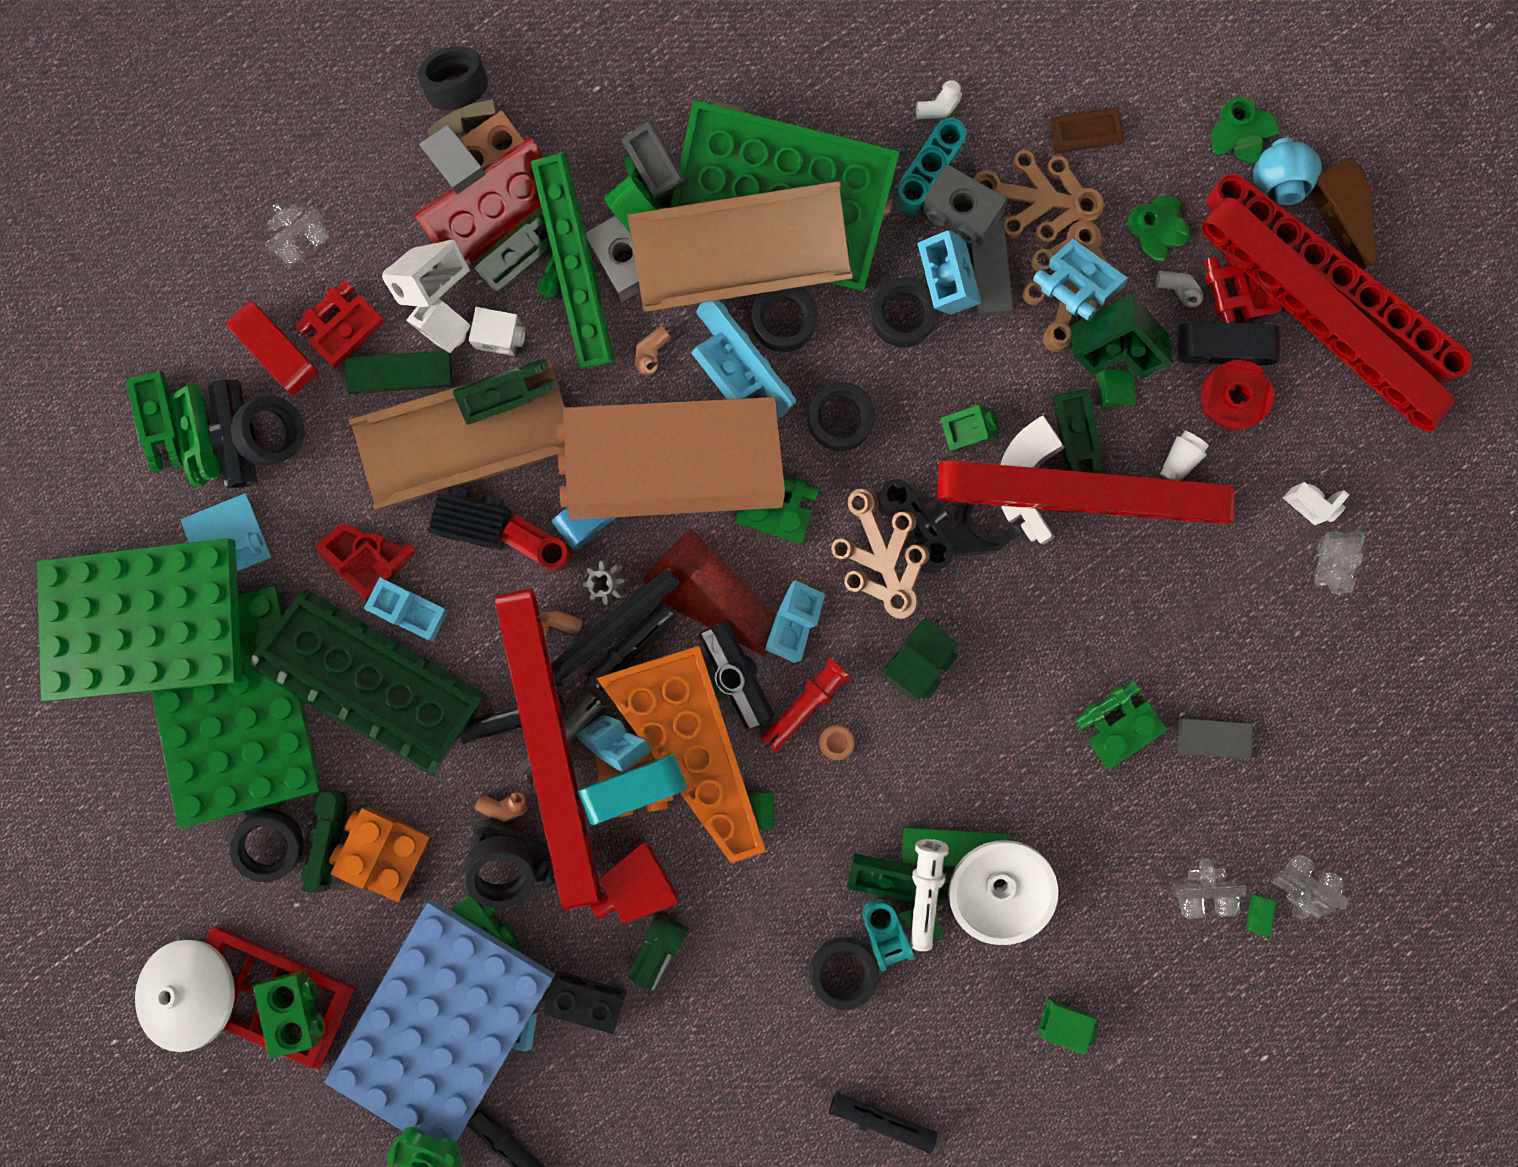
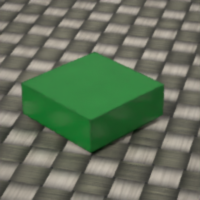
[1246,894,1276,937]

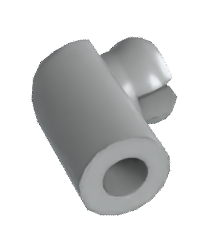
[1156,270,1203,308]

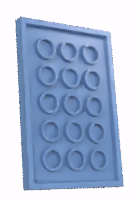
[324,898,556,1143]

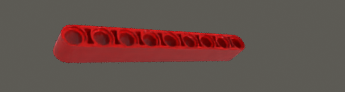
[1207,174,1472,384]
[1201,198,1455,432]
[937,461,1235,524]
[495,587,601,911]

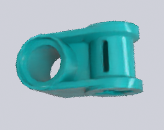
[862,897,915,972]

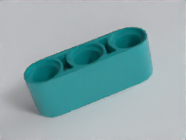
[895,118,966,216]
[577,754,687,825]

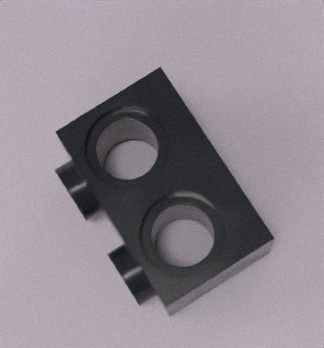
[543,971,627,1034]

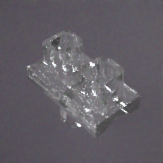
[264,203,331,266]
[1313,529,1365,594]
[1271,855,1349,920]
[1171,858,1247,919]

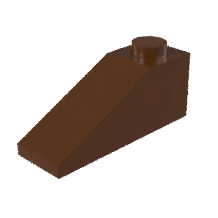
[1308,156,1377,270]

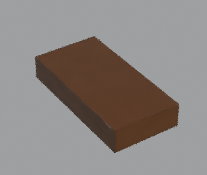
[1049,107,1124,154]

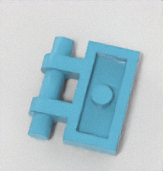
[1033,239,1128,321]

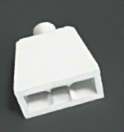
[382,240,470,307]

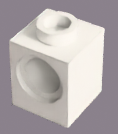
[406,299,471,353]
[469,307,526,356]

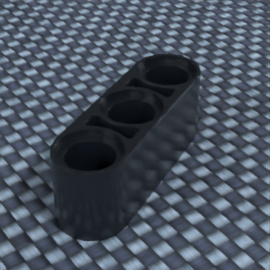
[1178,322,1280,366]

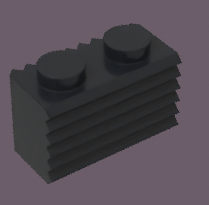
[428,487,512,551]

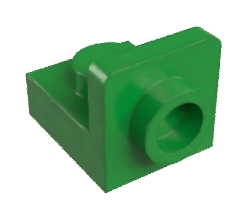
[940,405,999,452]

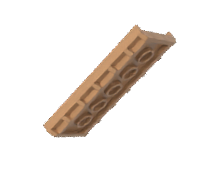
[627,181,852,312]
[348,360,566,511]

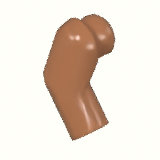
[635,326,671,375]
[540,610,582,636]
[474,792,529,823]

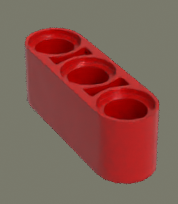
[225,300,320,396]

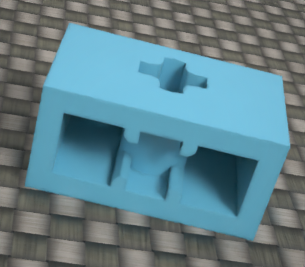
[918,230,982,315]

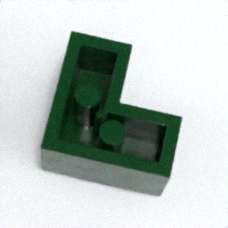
[1071,293,1173,379]
[879,618,959,701]

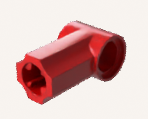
[501,515,572,572]

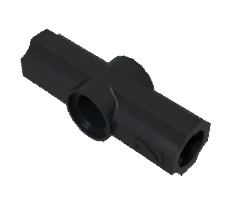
[208,379,258,489]
[698,620,775,729]

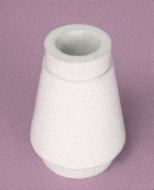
[1160,431,1209,481]

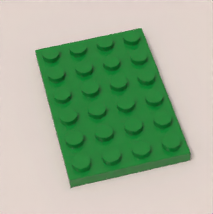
[670,100,900,291]
[37,538,242,702]
[151,586,323,829]

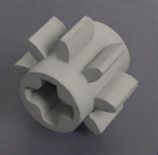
[583,560,630,605]

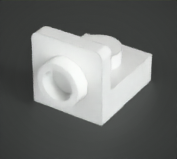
[1283,482,1349,525]

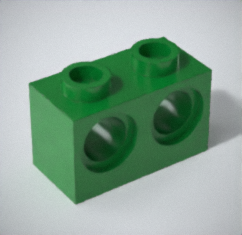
[253,969,325,1059]

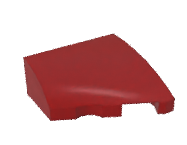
[315,523,415,603]

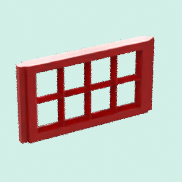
[205,926,357,1070]

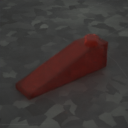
[642,528,776,657]

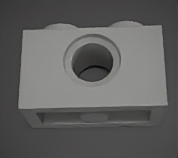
[586,216,640,302]

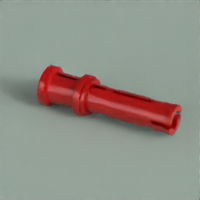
[760,657,852,753]

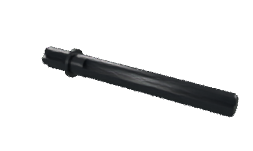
[551,568,680,687]

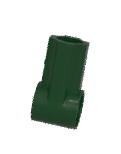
[627,912,689,991]

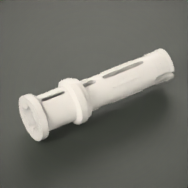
[909,839,949,951]

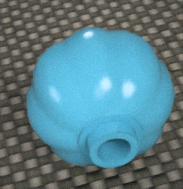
[1253,138,1322,206]

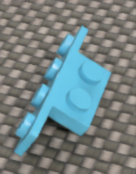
[691,300,796,419]

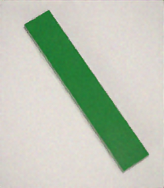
[531,152,616,369]

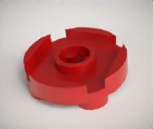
[1201,360,1274,431]

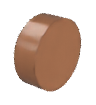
[819,725,855,760]

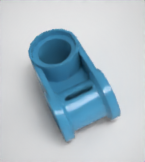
[552,507,616,550]

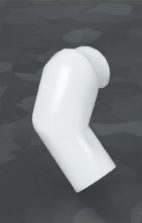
[916,80,962,119]

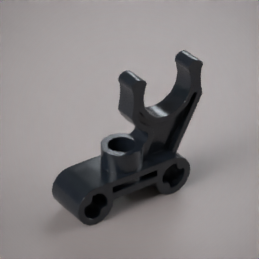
[877,479,1022,574]

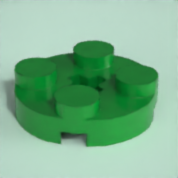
[387,1127,462,1167]

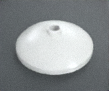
[949,840,1058,945]
[135,940,235,1052]

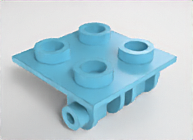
[181,493,272,571]

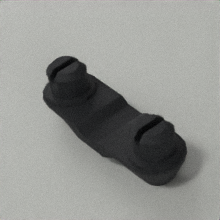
[471,818,556,886]

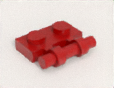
[1204,256,1282,323]
[294,280,385,369]

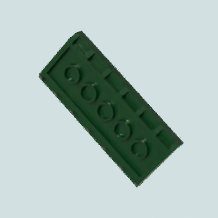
[249,589,487,777]

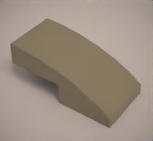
[428,99,499,137]

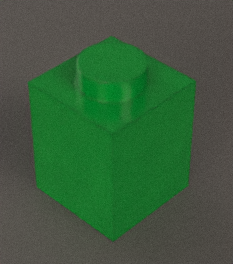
[1037,998,1098,1054]

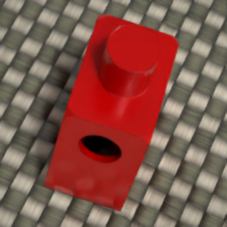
[590,840,680,923]

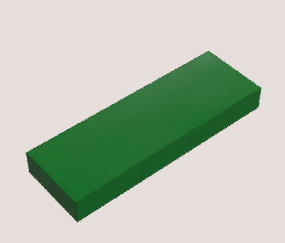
[901,827,1011,867]

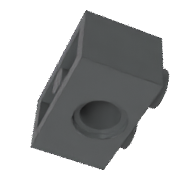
[924,164,1007,246]

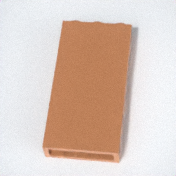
[557,397,785,520]

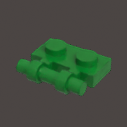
[735,477,820,545]
[1075,680,1168,770]

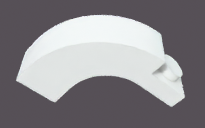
[1000,415,1065,545]

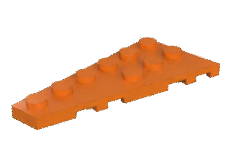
[597,646,766,863]

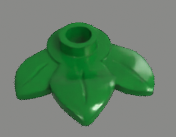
[1211,97,1279,164]
[1128,195,1192,263]

